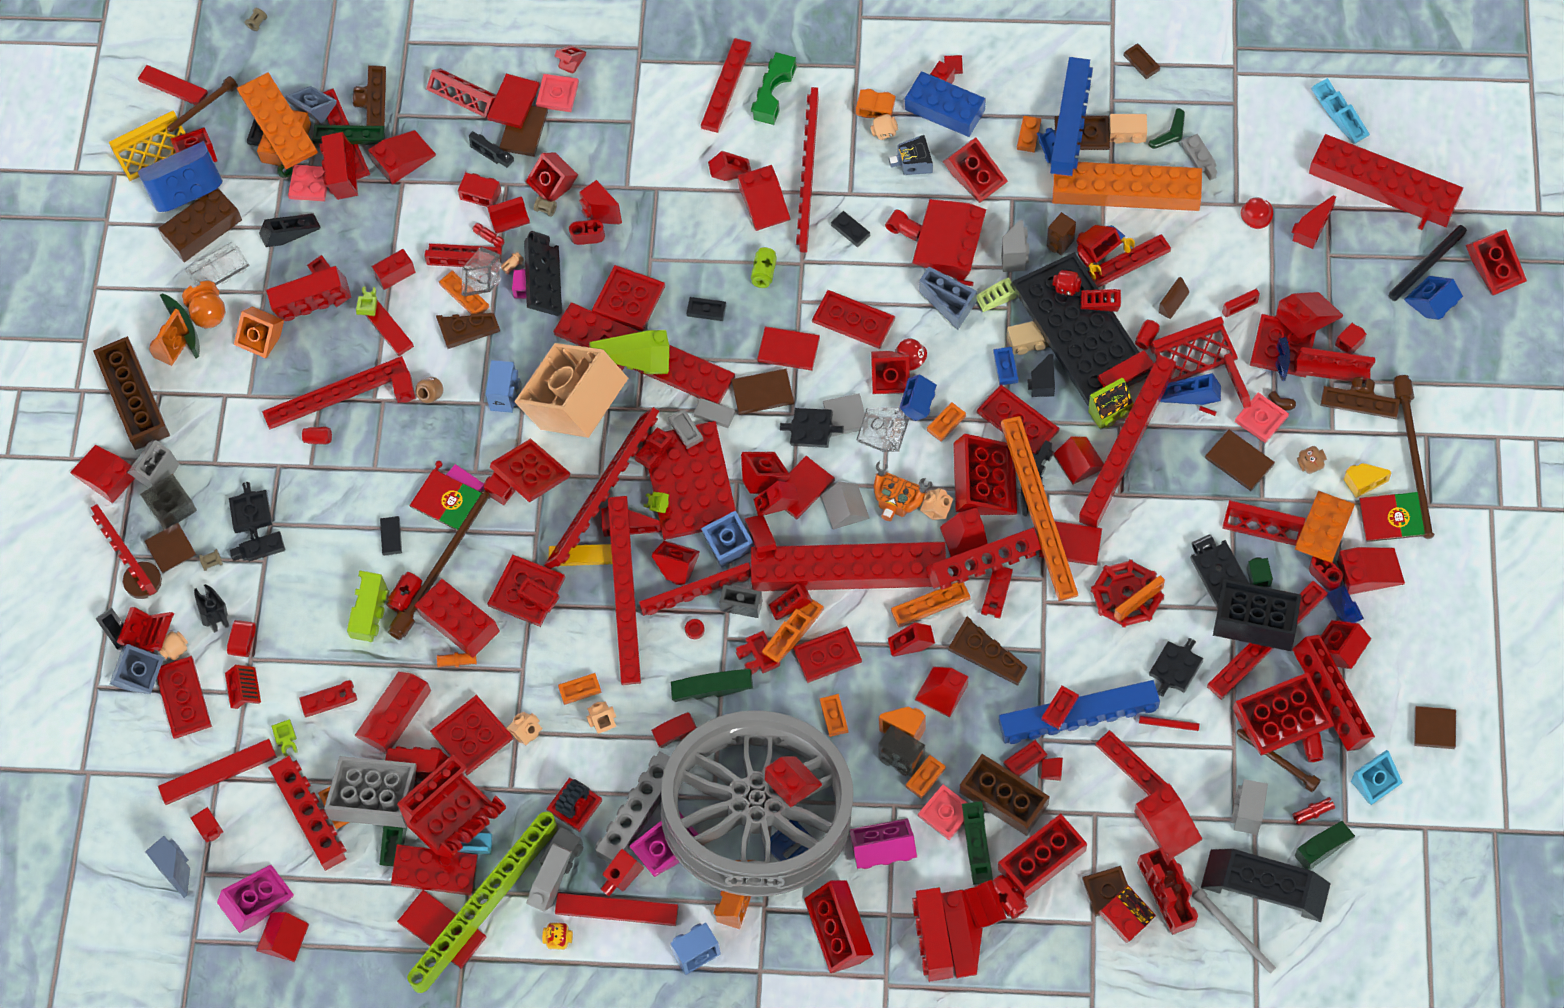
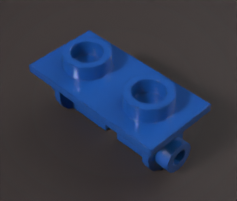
[1037,128,1056,164]

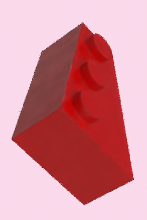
[385,746,449,781]

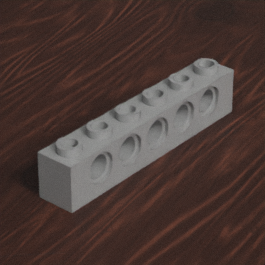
[595,751,670,863]

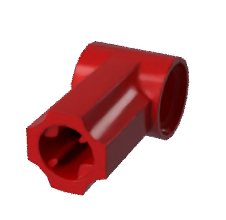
[885,209,922,241]

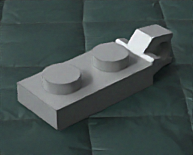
[1181,134,1217,180]

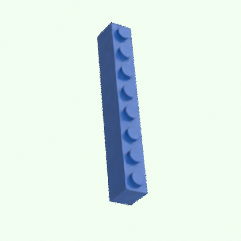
[1050,57,1093,176]
[999,680,1160,744]

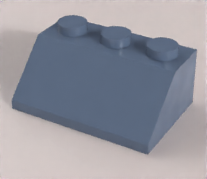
[145,836,190,898]

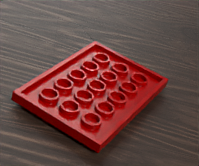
[643,421,736,540]

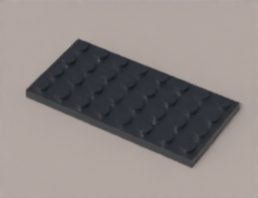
[1011,252,1151,406]

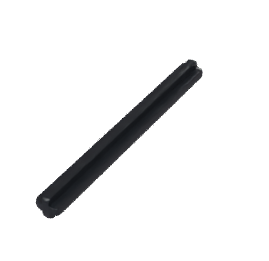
[1388,225,1467,301]

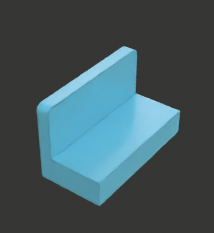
[458,833,493,855]

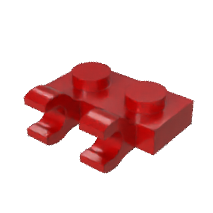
[736,630,780,674]

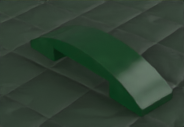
[160,293,200,359]
[962,801,993,885]

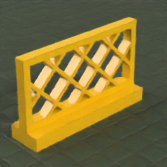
[109,111,186,181]

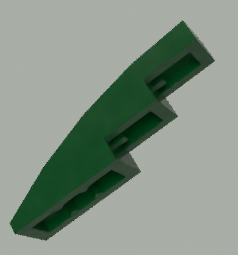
[671,669,753,702]
[379,826,407,867]

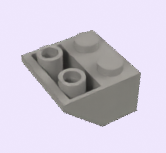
[1001,220,1029,272]
[128,440,180,495]

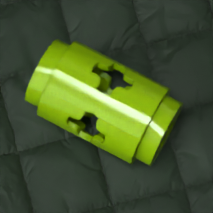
[751,247,777,288]

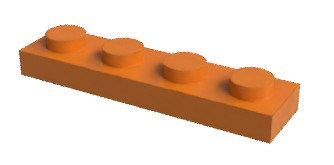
[891,582,970,628]

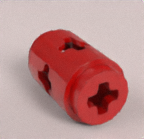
[386,572,423,613]
[992,874,1028,919]

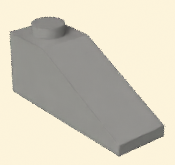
[526,843,572,912]

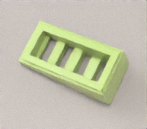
[977,277,1017,312]

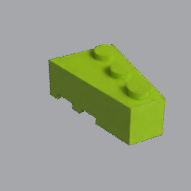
[347,570,390,642]

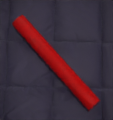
[1139,716,1200,731]

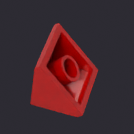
[1053,436,1104,485]
[256,912,309,962]

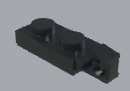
[469,131,514,168]
[230,531,286,562]

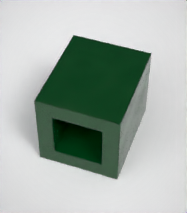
[1246,557,1273,587]

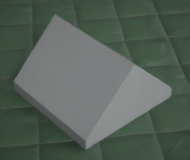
[821,482,869,530]

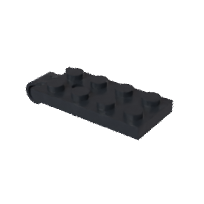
[524,231,562,316]
[1190,534,1249,609]

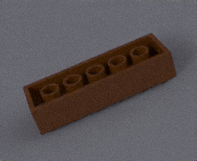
[93,336,170,451]

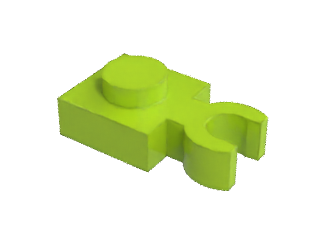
[356,286,377,316]
[643,492,669,513]
[271,719,298,757]

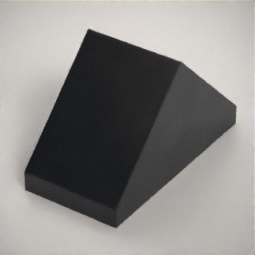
[95,607,124,650]

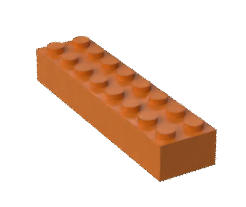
[1052,162,1202,211]

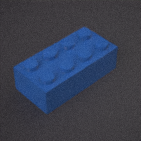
[905,71,986,137]

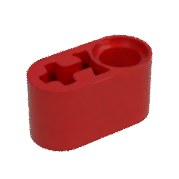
[569,220,605,245]
[1309,556,1343,591]
[227,620,256,657]

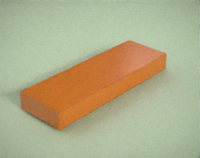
[439,270,489,314]
[1114,575,1165,621]

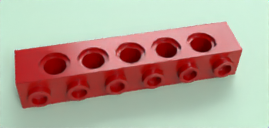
[925,527,1042,590]
[1292,635,1375,751]
[268,756,347,871]

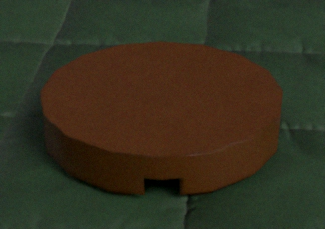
[122,562,162,599]

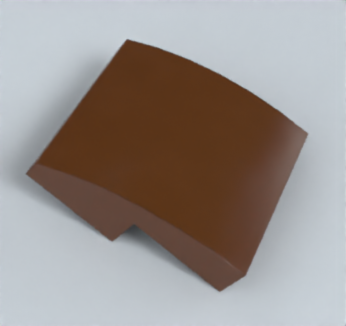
[144,523,197,574]

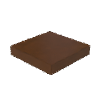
[1414,706,1456,749]
[1082,866,1128,917]

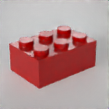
[320,132,358,200]

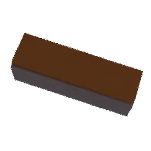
[1159,277,1189,319]

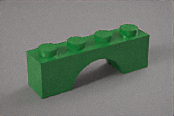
[751,52,797,125]

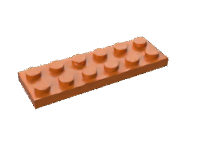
[237,72,318,169]

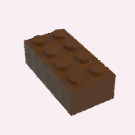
[158,188,242,263]
[959,754,1050,836]

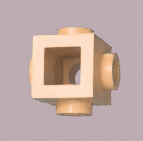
[920,488,953,520]
[586,701,616,734]
[506,712,543,745]

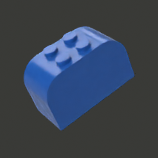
[137,141,223,212]

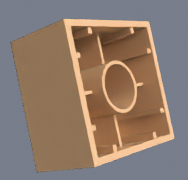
[514,343,629,438]

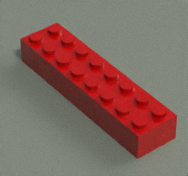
[1309,134,1464,228]

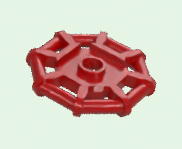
[1091,559,1165,628]

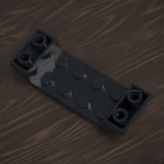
[1201,849,1331,922]

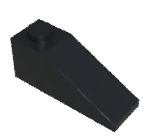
[259,213,321,247]

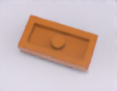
[1017,116,1041,153]
[927,402,966,442]
[558,673,602,705]
[819,694,849,737]
[906,755,946,799]

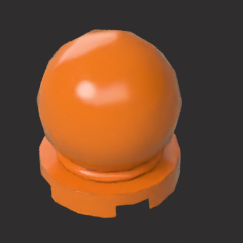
[182,281,226,329]

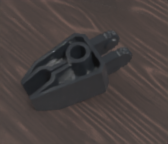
[194,584,229,633]

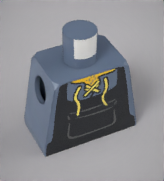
[889,135,933,175]

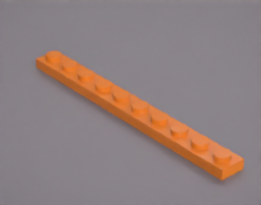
[1001,416,1078,601]

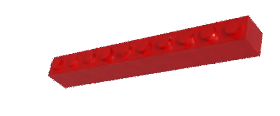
[1079,355,1176,528]

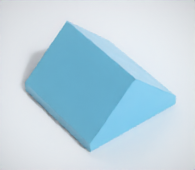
[1351,750,1403,805]

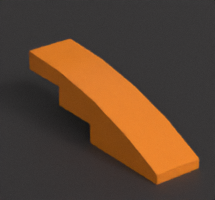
[762,599,824,663]

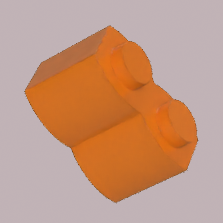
[856,89,896,118]

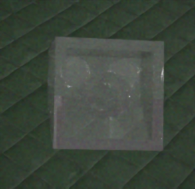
[462,247,502,296]
[856,407,909,452]

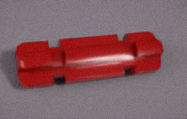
[472,223,505,247]

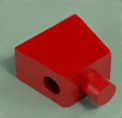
[600,849,644,896]

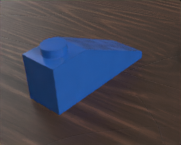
[1160,373,1221,405]

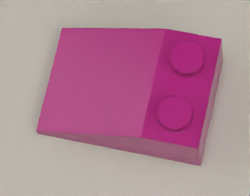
[629,811,705,877]
[217,865,294,933]

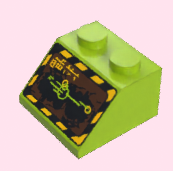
[1088,378,1134,430]

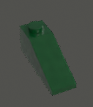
[1295,821,1355,870]

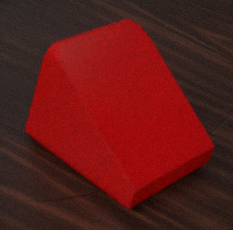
[1041,757,1063,781]

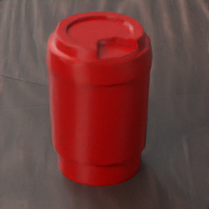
[1135,320,1160,350]
[302,427,332,445]
[1302,733,1324,763]

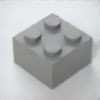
[1231,779,1268,835]

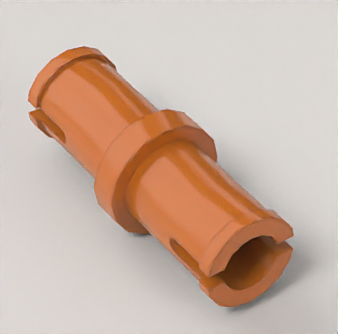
[437,652,477,668]

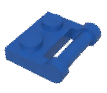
[770,820,812,862]

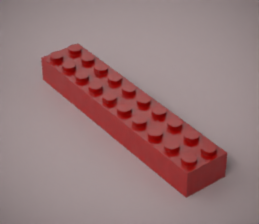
[751,542,946,591]

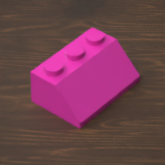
[849,818,917,869]

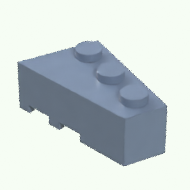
[919,267,977,330]

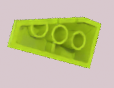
[589,330,669,374]

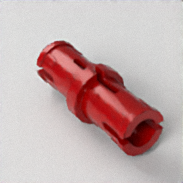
[1292,797,1335,825]

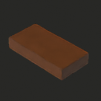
[1123,43,1160,79]

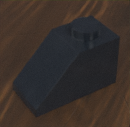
[1027,354,1055,397]

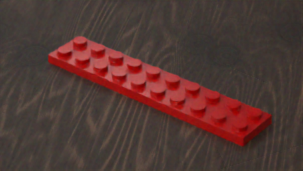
[553,302,735,404]
[544,407,659,569]

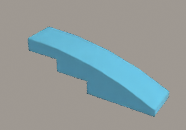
[1311,78,1370,144]

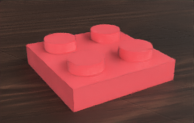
[536,74,579,112]
[288,165,327,201]
[1235,392,1289,443]
[918,784,967,840]

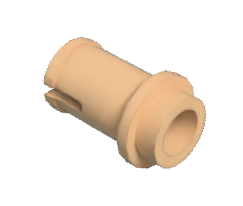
[500,252,524,275]

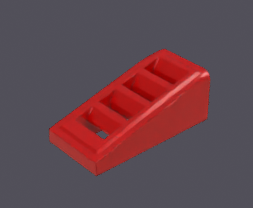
[1081,289,1121,312]
[768,583,813,620]

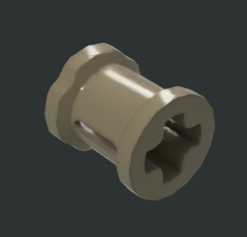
[245,8,267,31]
[534,196,557,217]
[199,549,223,571]

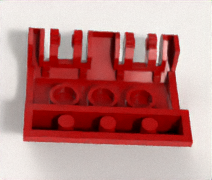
[397,755,506,858]

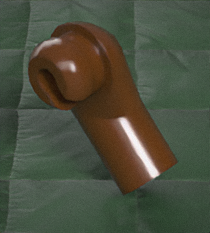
[1268,391,1296,411]

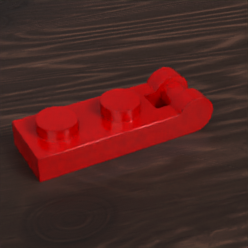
[981,567,1013,619]
[299,680,357,718]

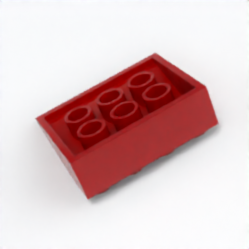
[912,199,987,280]
[953,434,1017,515]
[1232,672,1334,756]

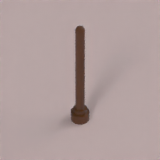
[167,76,238,132]
[1236,729,1321,793]

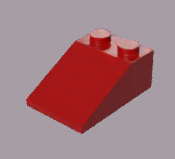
[368,130,436,185]
[942,137,1008,203]
[737,165,791,231]
[1466,229,1527,296]
[1275,292,1343,339]
[70,445,135,504]
[1337,547,1405,595]
[1134,783,1202,859]

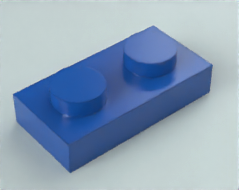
[993,347,1019,385]

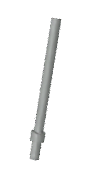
[1186,878,1276,974]

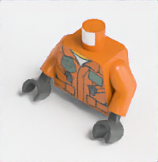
[874,461,933,521]

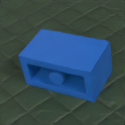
[898,374,937,421]

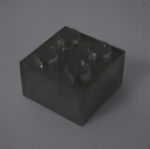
[140,473,197,530]
[878,725,925,777]

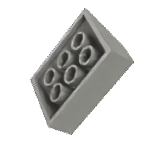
[324,756,417,828]

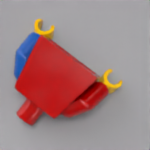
[1076,225,1135,279]

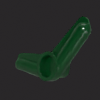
[1148,108,1185,149]

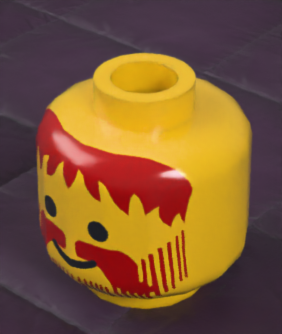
[542,923,573,950]

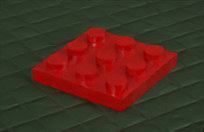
[592,265,665,331]
[1250,314,1316,378]
[490,438,570,502]
[487,555,565,627]
[430,694,514,776]

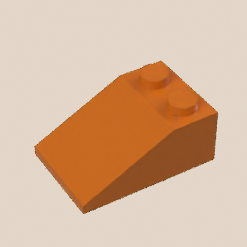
[149,309,189,366]

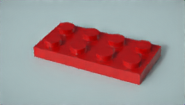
[391,844,477,896]

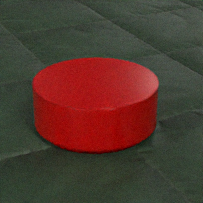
[685,619,705,640]

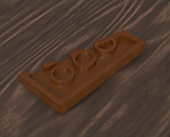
[948,616,1028,686]

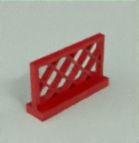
[1150,316,1238,383]

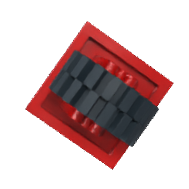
[546,777,603,832]

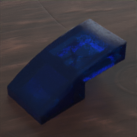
[1276,337,1290,381]
[1327,585,1364,623]

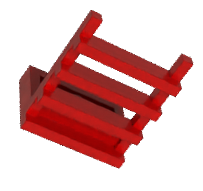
[117,607,175,652]

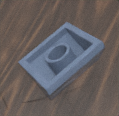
[285,86,337,124]

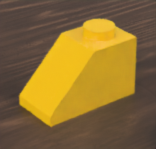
[1344,463,1391,498]

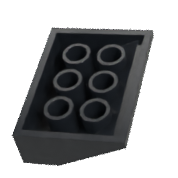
[1212,579,1301,651]

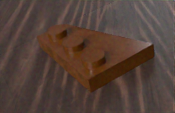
[436,313,500,349]

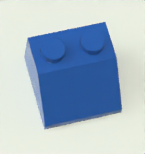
[1404,276,1463,320]

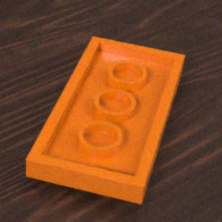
[1295,491,1355,563]

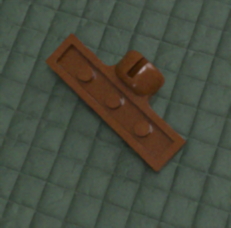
[353,65,386,126]
[1320,377,1400,419]

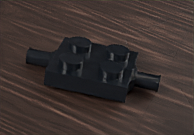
[780,408,844,448]
[229,482,273,540]
[1149,638,1203,697]

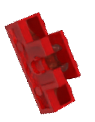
[1137,847,1198,935]

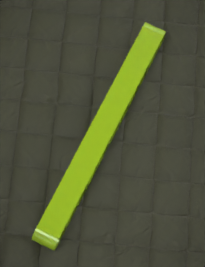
[407,812,558,993]

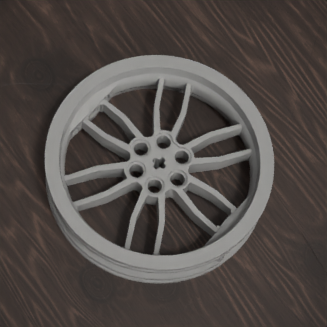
[661,711,853,897]

